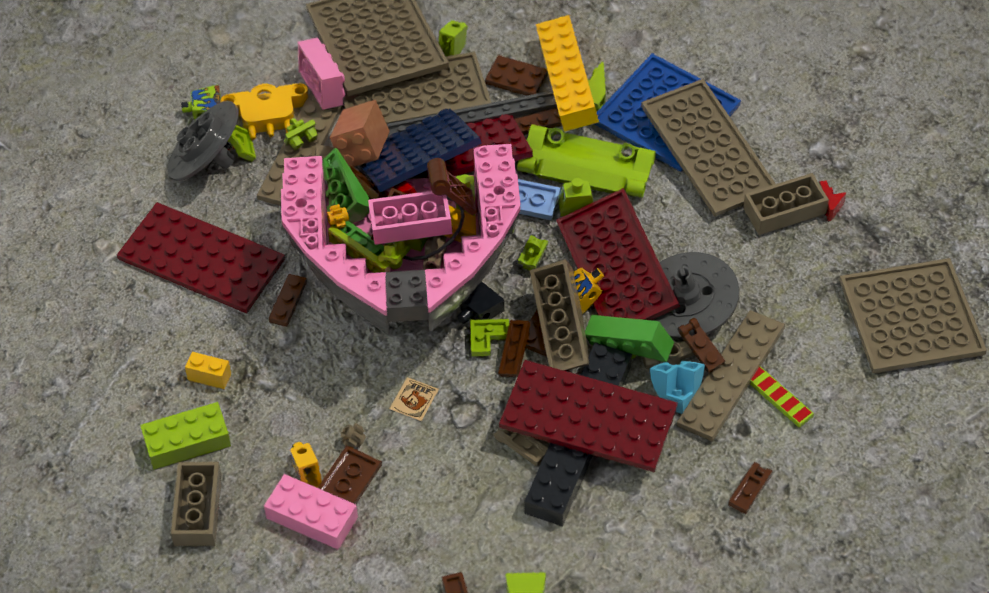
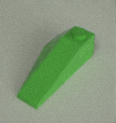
[323,148,370,226]

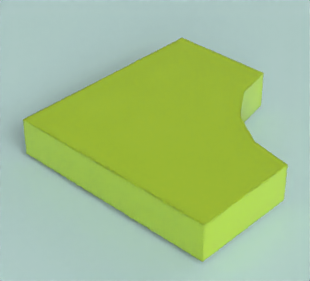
[228,125,256,162]

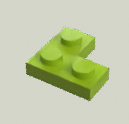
[470,319,509,356]

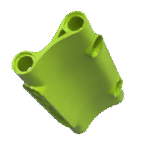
[517,124,656,198]

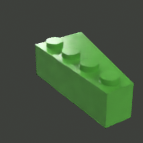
[585,315,674,362]

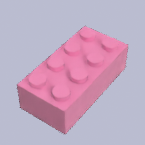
[298,38,345,110]
[368,191,452,245]
[264,474,358,550]

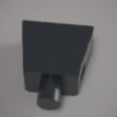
[457,281,505,324]

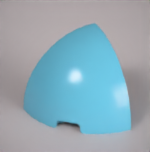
[650,361,705,414]

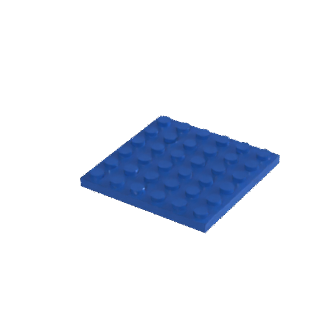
[594,53,741,172]

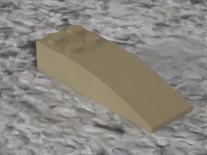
[530,259,589,371]

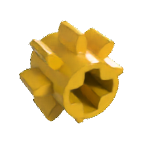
[326,204,349,229]

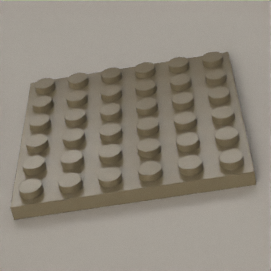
[839,258,987,374]

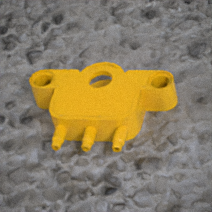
[221,83,308,140]

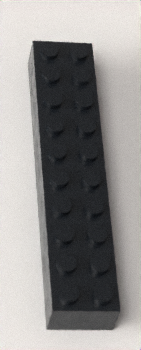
[524,342,632,527]

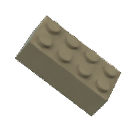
[743,173,829,235]
[171,462,222,546]

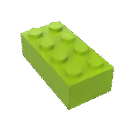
[140,402,231,470]

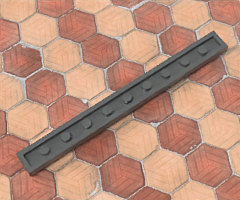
[387,91,557,139]

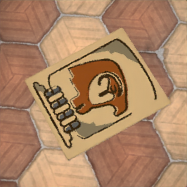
[389,377,439,421]

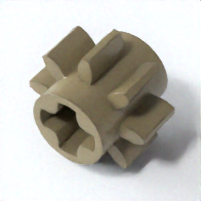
[341,423,366,447]

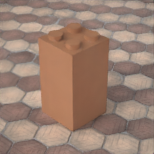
[330,100,390,167]

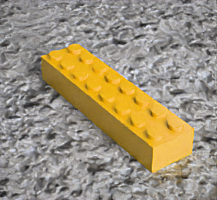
[536,15,599,132]

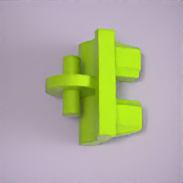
[284,118,318,150]
[518,235,548,271]
[379,240,410,269]

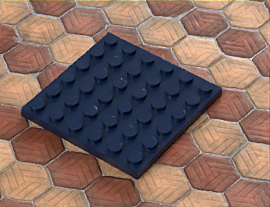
[359,108,482,192]

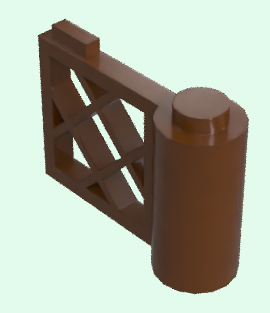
[427,158,477,215]

